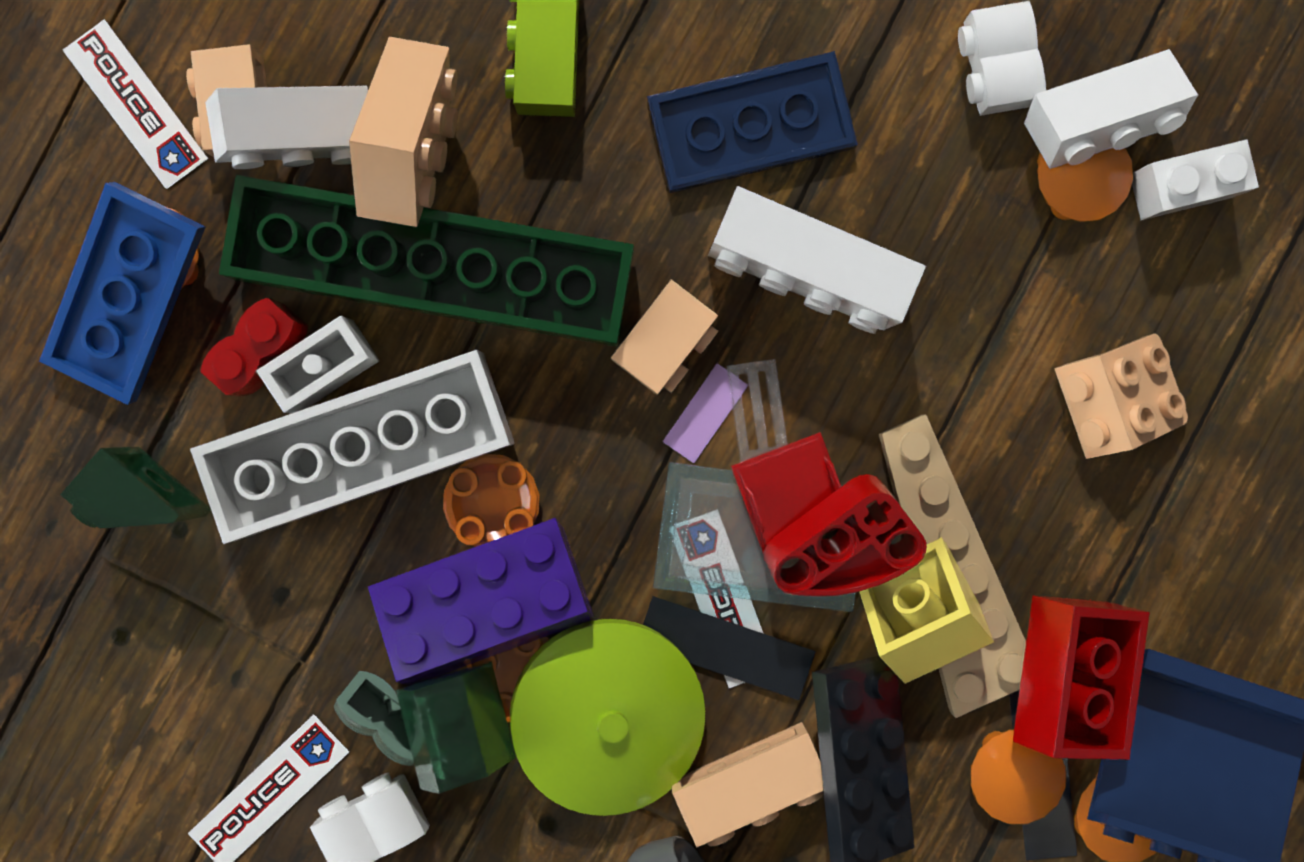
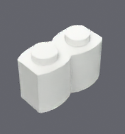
[958,1,1046,116]
[310,773,430,862]

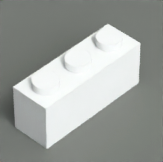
[1024,49,1198,169]
[205,86,368,169]

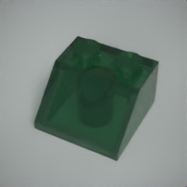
[60,447,211,529]
[396,661,516,794]

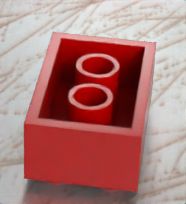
[1013,595,1150,760]

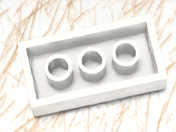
[708,186,926,334]

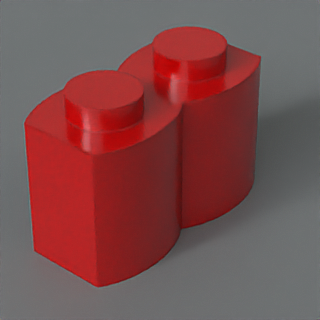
[200,298,308,397]

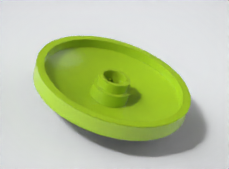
[510,619,705,816]

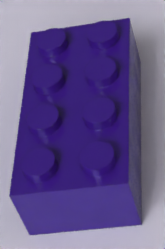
[368,518,595,686]

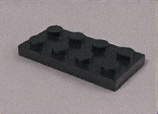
[812,656,915,862]

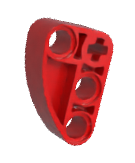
[764,474,927,596]

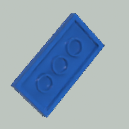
[39,182,206,405]

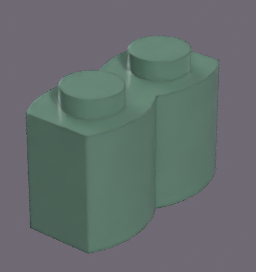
[334,671,439,766]

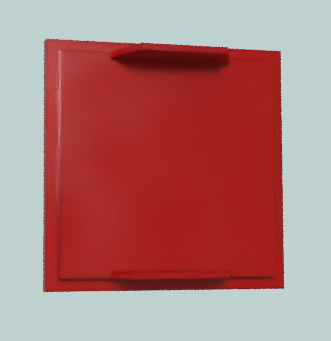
[731,432,841,556]

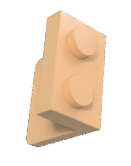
[1055,334,1188,459]

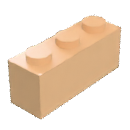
[672,722,824,848]

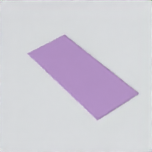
[663,364,748,463]

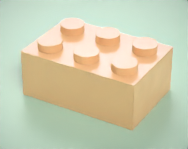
[349,37,458,227]

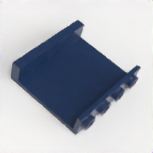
[1087,649,1304,862]

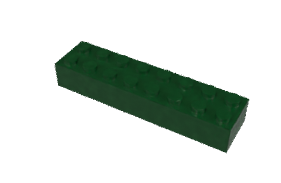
[219,175,634,347]

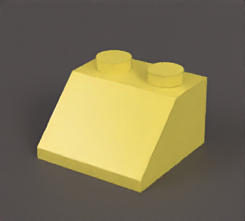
[860,537,994,684]

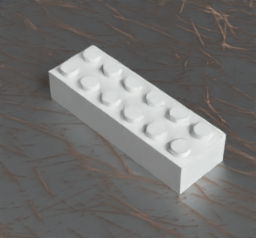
[190,350,515,544]

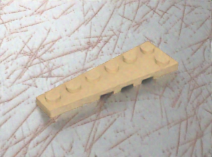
[879,414,1026,718]

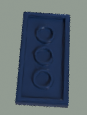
[647,51,858,193]

